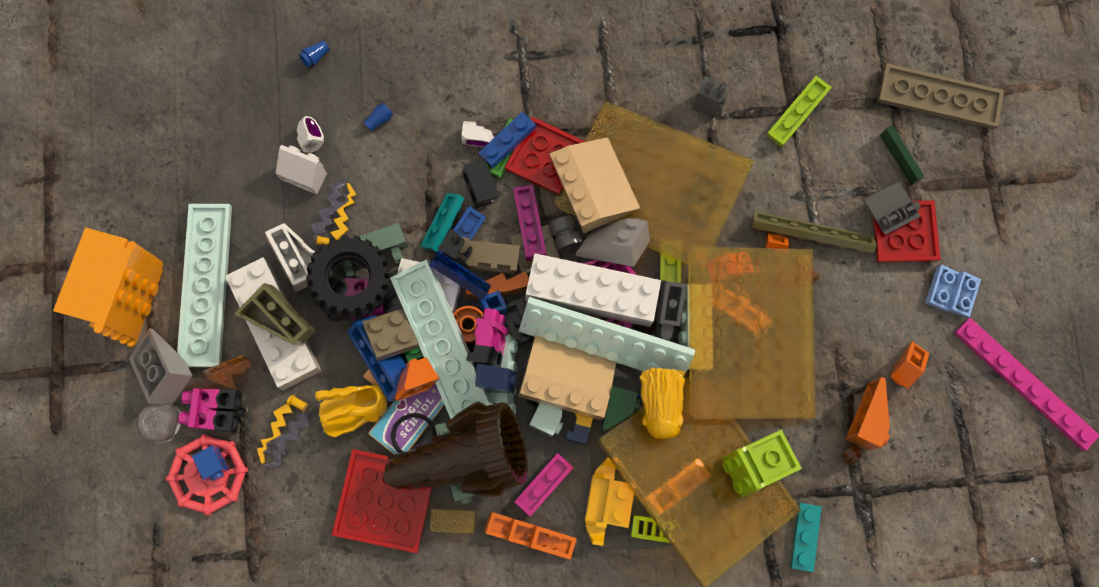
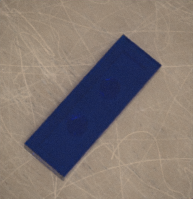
[429,252,491,300]

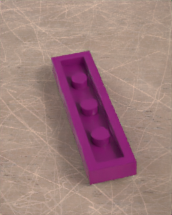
[513,184,547,261]

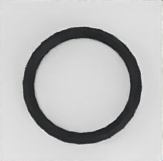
[391,413,436,453]

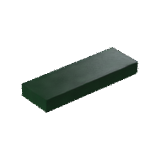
[880,125,924,186]

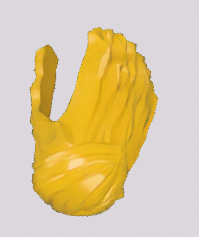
[639,368,685,439]
[315,385,387,437]

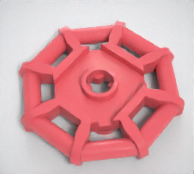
[166,434,248,516]

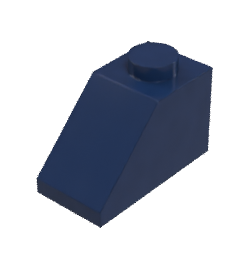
[475,364,518,394]

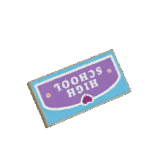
[368,383,445,454]

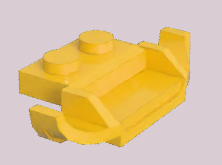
[585,457,635,546]

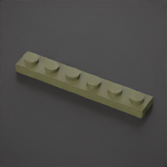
[752,211,876,253]

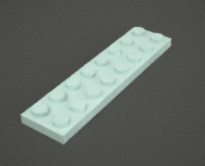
[177,204,232,368]
[390,259,492,419]
[519,297,695,377]

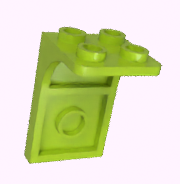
[721,429,802,498]

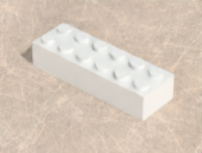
[525,254,661,327]
[225,257,322,391]

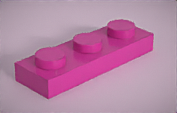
[515,453,574,517]

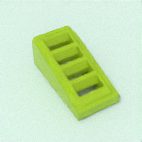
[630,515,676,543]

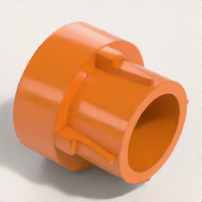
[453,306,483,344]

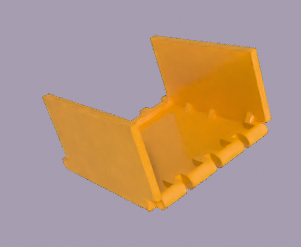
[53,227,163,347]

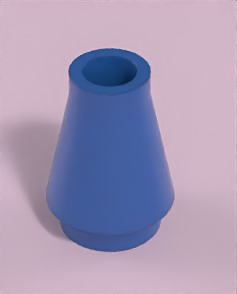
[299,40,330,67]
[364,102,394,131]

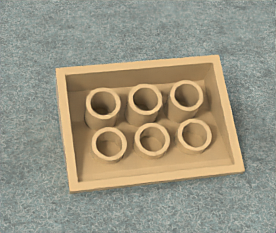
[550,137,640,234]
[518,335,616,420]

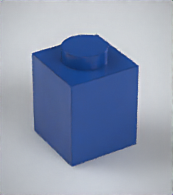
[478,291,507,317]
[192,446,229,482]

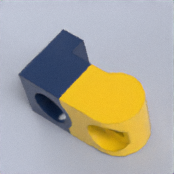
[565,413,593,445]

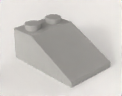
[576,218,650,267]
[129,328,192,406]

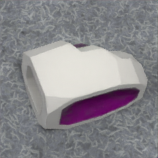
[297,116,324,153]
[462,121,494,147]

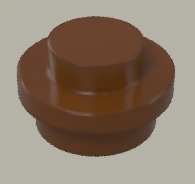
[842,445,863,465]

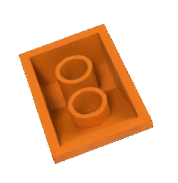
[845,377,890,450]

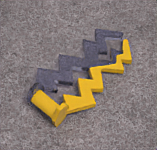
[311,180,357,245]
[257,395,312,468]

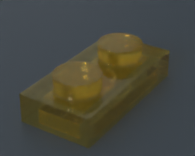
[430,509,475,533]

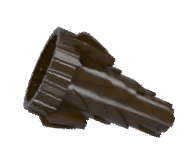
[383,401,528,497]

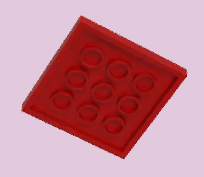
[332,449,433,553]

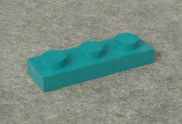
[420,193,464,252]
[790,503,822,572]

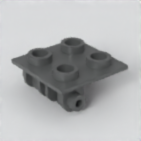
[864,182,921,235]

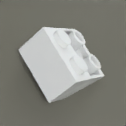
[276,145,327,195]

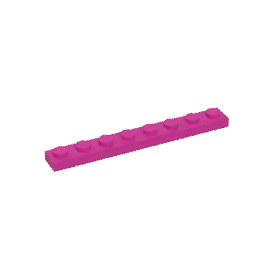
[954,318,1099,451]

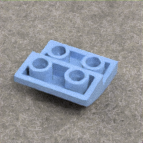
[925,264,981,318]

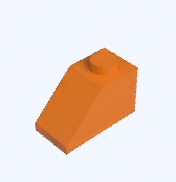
[890,341,929,389]
[395,358,439,401]

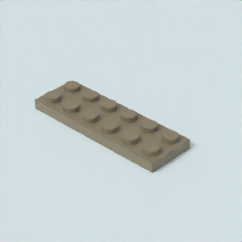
[877,63,1004,130]

